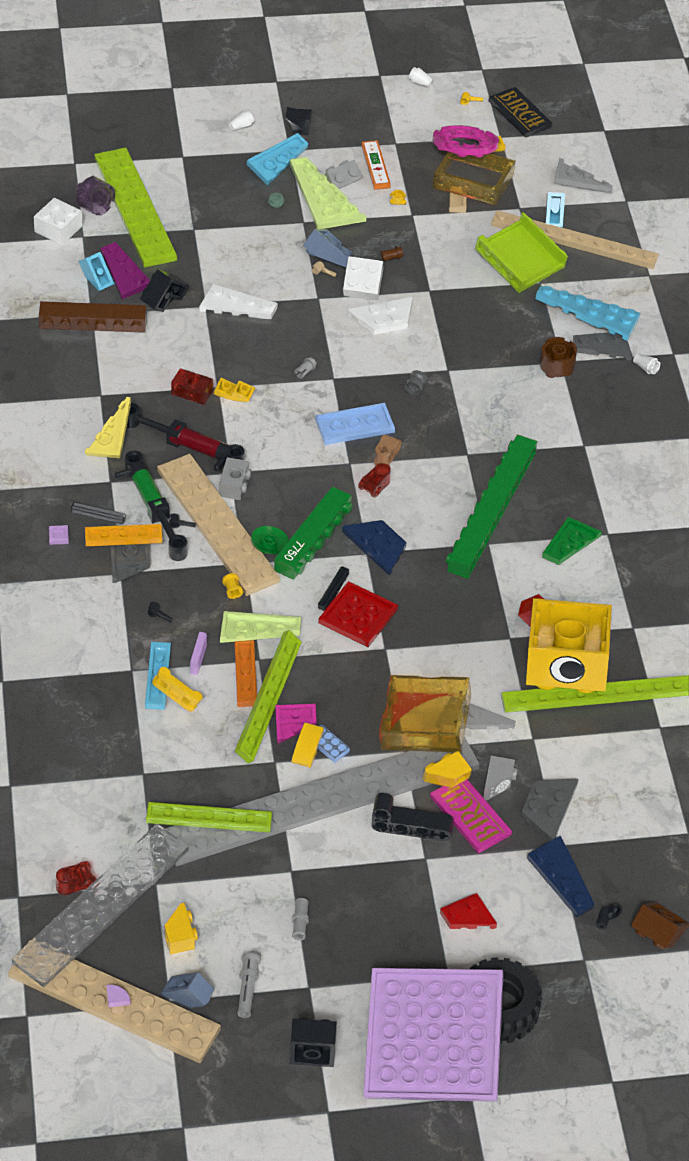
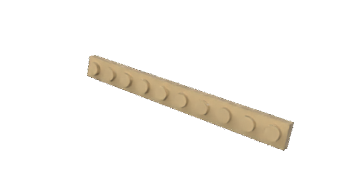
[491,210,659,270]

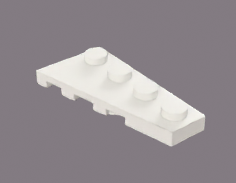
[199,284,278,319]

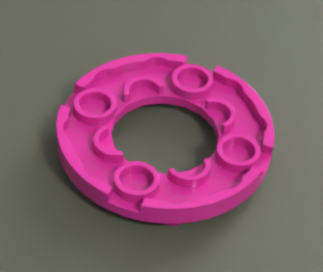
[432,125,499,157]

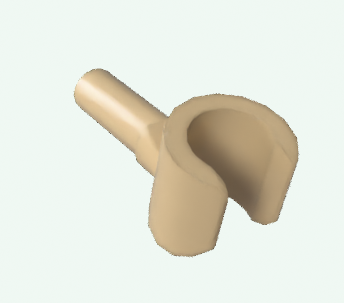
[312,261,337,277]

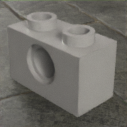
[219,457,251,500]

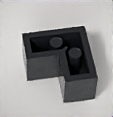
[140,269,190,312]

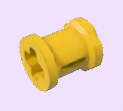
[222,573,243,599]

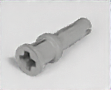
[237,953,261,1018]

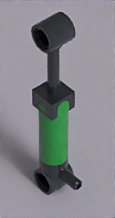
[114,450,188,561]

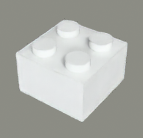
[34,198,83,245]
[343,256,383,301]

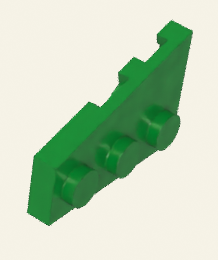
[542,517,602,565]

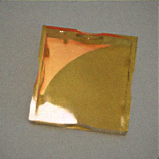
[379,675,471,753]

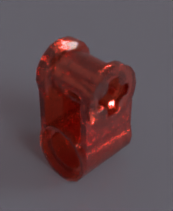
[358,463,391,498]
[56,861,98,895]

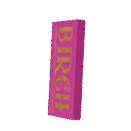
[430,780,512,854]

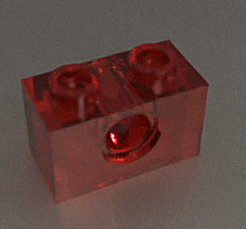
[171,368,213,405]

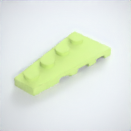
[220,611,301,643]

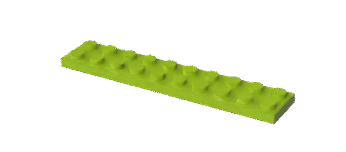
[94,148,177,268]

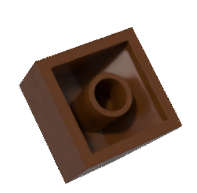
[631,901,689,949]

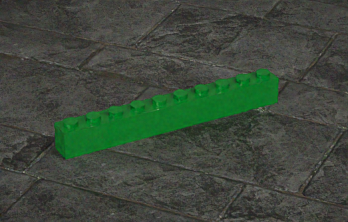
[446,434,538,579]

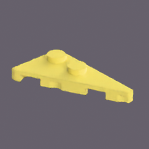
[85,397,131,459]

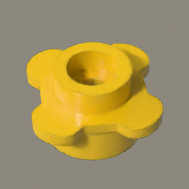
[390,190,406,205]

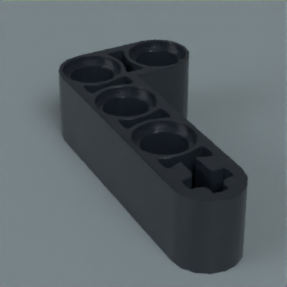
[371,793,454,841]

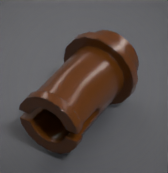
[380,246,403,262]

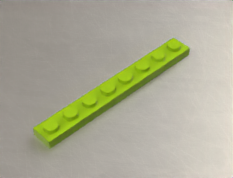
[234,630,302,763]

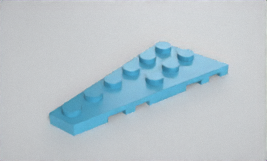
[535,286,640,341]

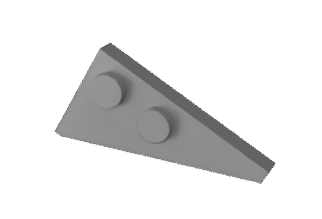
[554,158,613,193]
[436,697,516,730]

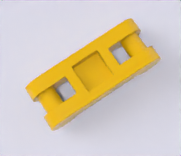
[152,667,203,712]

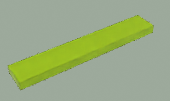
[146,802,272,833]

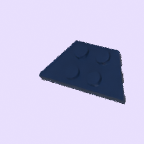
[342,520,407,575]

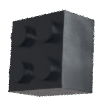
[290,1018,337,1067]

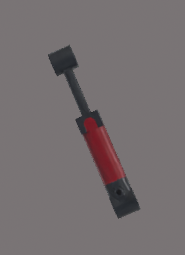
[127,402,245,472]

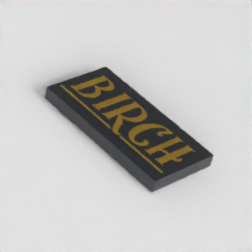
[489,87,552,138]

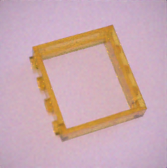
[432,152,516,205]

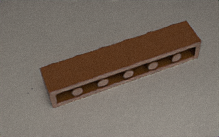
[38,301,147,333]

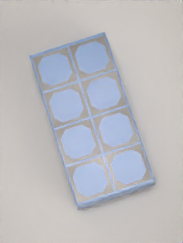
[317,724,349,763]

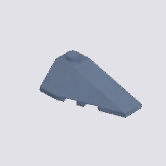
[303,229,352,268]

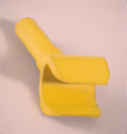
[460,92,483,105]

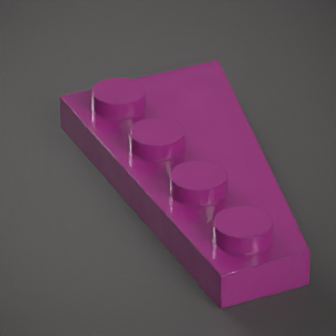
[101,242,150,300]

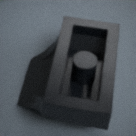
[285,107,312,135]

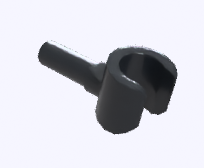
[169,513,196,529]
[148,602,173,623]

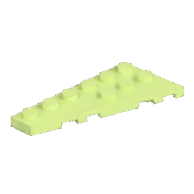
[290,157,367,229]

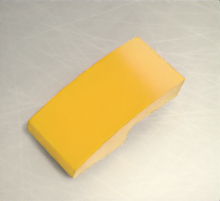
[213,378,255,402]
[291,723,324,768]

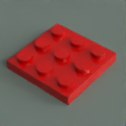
[318,581,398,647]

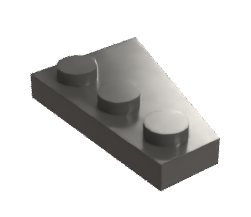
[572,332,633,360]

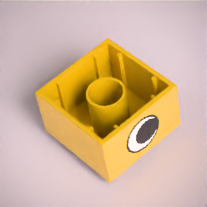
[526,598,612,693]

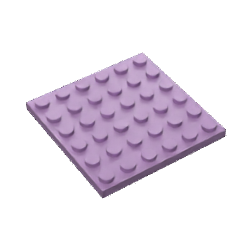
[363,968,503,1102]

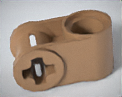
[374,434,402,468]

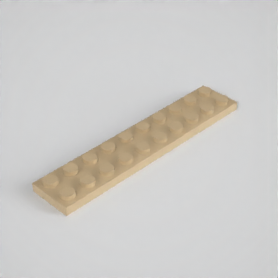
[157,454,280,596]
[8,940,221,1064]

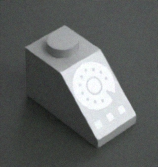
[483,756,518,800]

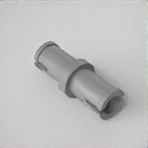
[292,898,309,940]

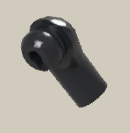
[596,904,622,930]

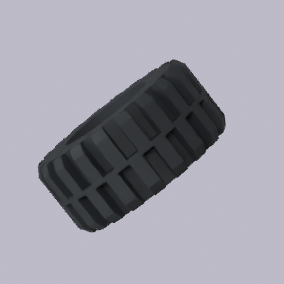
[469,957,542,1044]

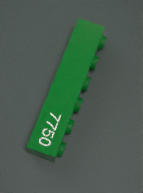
[274,487,353,580]

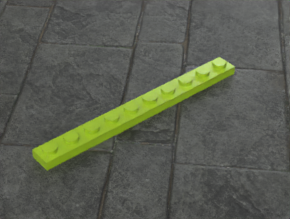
[501,675,689,713]

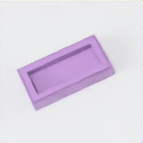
[190,632,207,675]

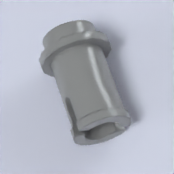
[294,357,316,379]

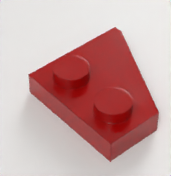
[440,893,497,929]

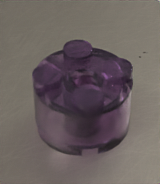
[76,176,115,216]

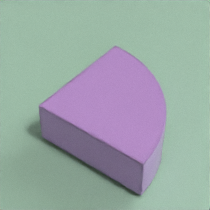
[106,985,131,1007]

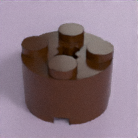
[540,337,577,378]

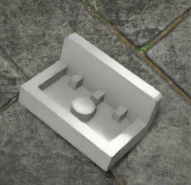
[324,160,363,189]

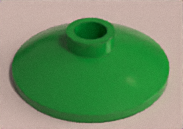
[251,526,289,554]

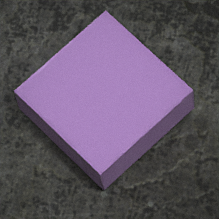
[49,525,69,545]

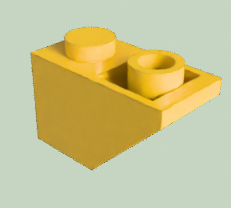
[422,751,472,788]
[164,903,198,955]

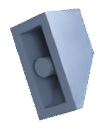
[161,972,214,1008]

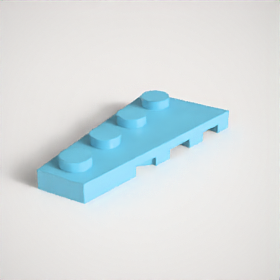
[246,133,308,186]

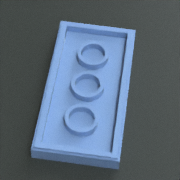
[315,403,395,445]

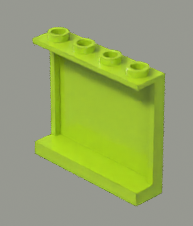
[475,212,568,293]

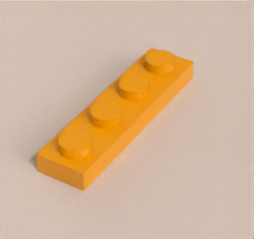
[85,524,162,546]

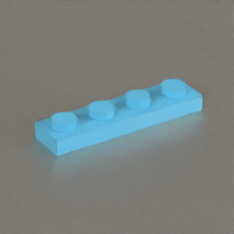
[145,642,171,710]

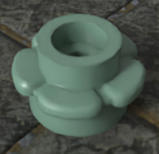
[268,192,284,208]

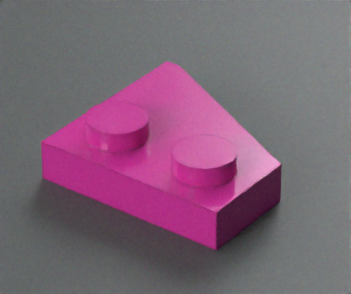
[275,704,317,743]

